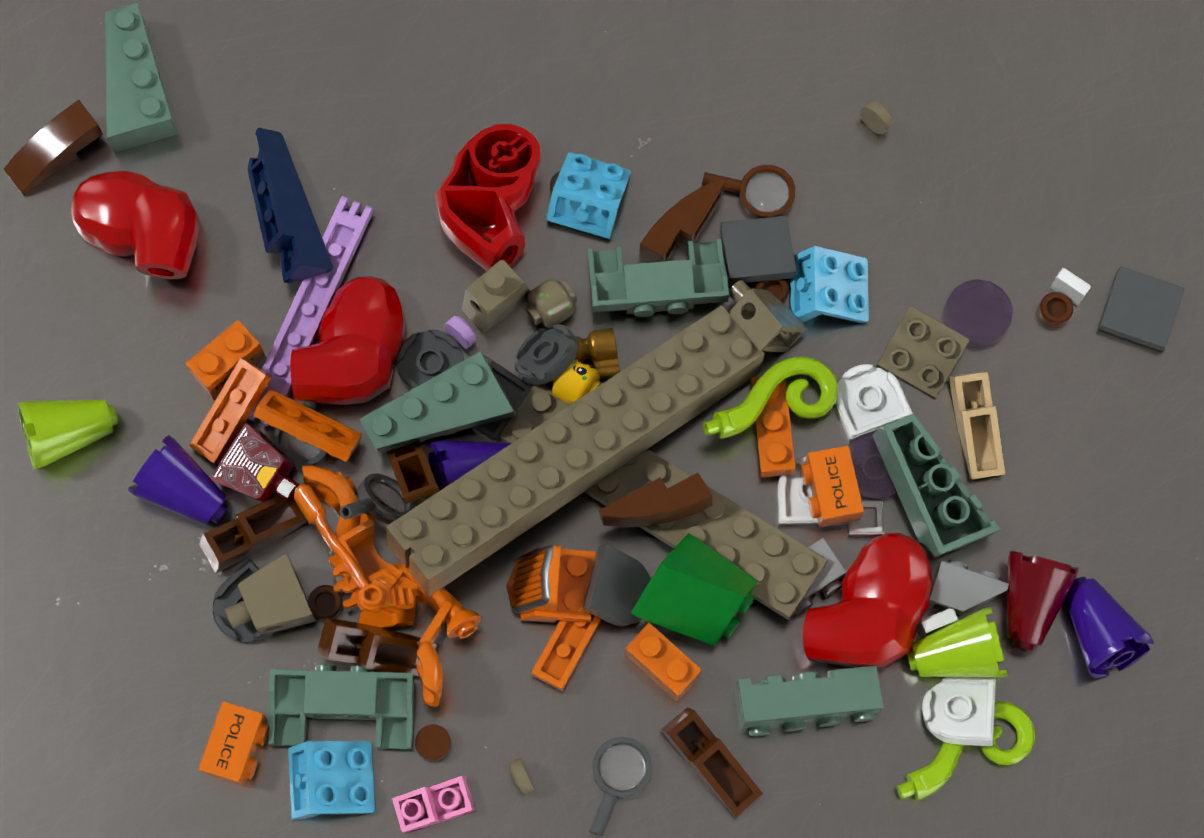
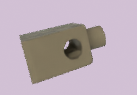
[462,259,530,335]
[729,280,808,352]
[225,553,316,635]

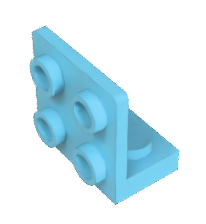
[546,152,631,239]
[790,246,869,323]
[288,741,375,820]

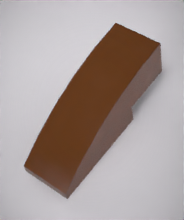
[4,100,103,196]
[639,179,725,262]
[387,441,439,504]
[598,473,713,527]
[199,495,308,573]
[317,617,437,676]
[661,707,763,817]

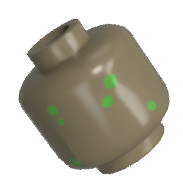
[525,278,577,329]

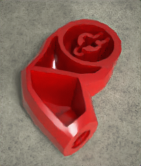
[435,124,541,271]
[71,171,200,279]
[290,276,405,405]
[803,533,933,668]

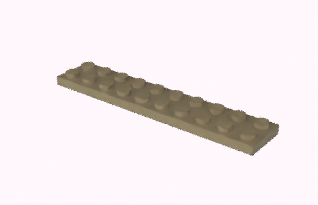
[499,384,827,621]

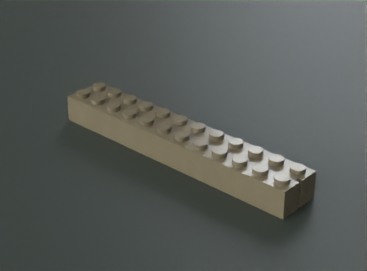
[386,305,765,597]

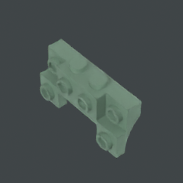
[587,239,729,317]
[268,665,414,750]

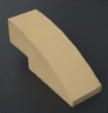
[949,371,1005,479]

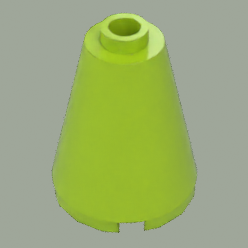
[18,399,118,469]
[907,607,1008,677]

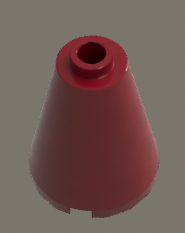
[1007,551,1079,651]

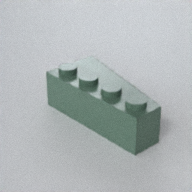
[105,3,178,153]
[359,351,517,453]
[872,414,1001,560]
[734,666,884,736]

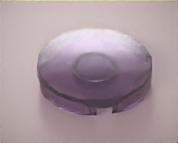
[944,279,1013,347]
[849,432,897,501]

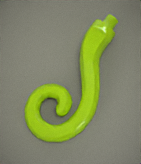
[703,357,838,439]
[896,701,1035,801]

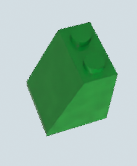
[631,533,758,645]

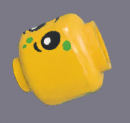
[551,358,603,405]

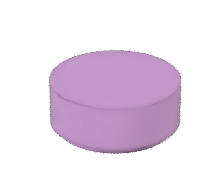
[444,316,476,349]

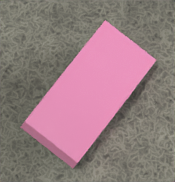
[392,776,476,833]

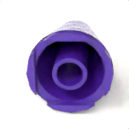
[128,435,229,525]
[428,441,512,490]
[1065,577,1154,678]

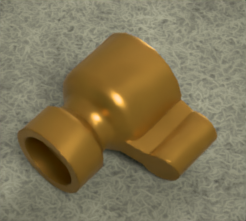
[575,328,620,380]

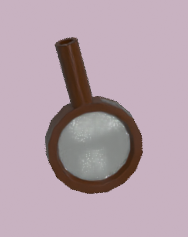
[702,165,796,219]

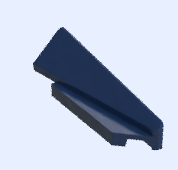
[247,128,333,284]

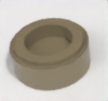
[860,101,893,134]
[508,757,536,795]

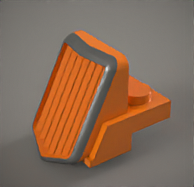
[506,545,596,623]

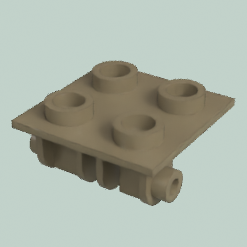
[877,306,970,398]

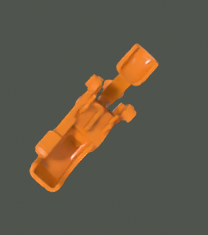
[294,465,482,707]

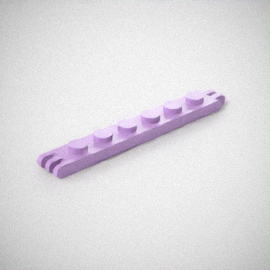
[248,196,374,426]

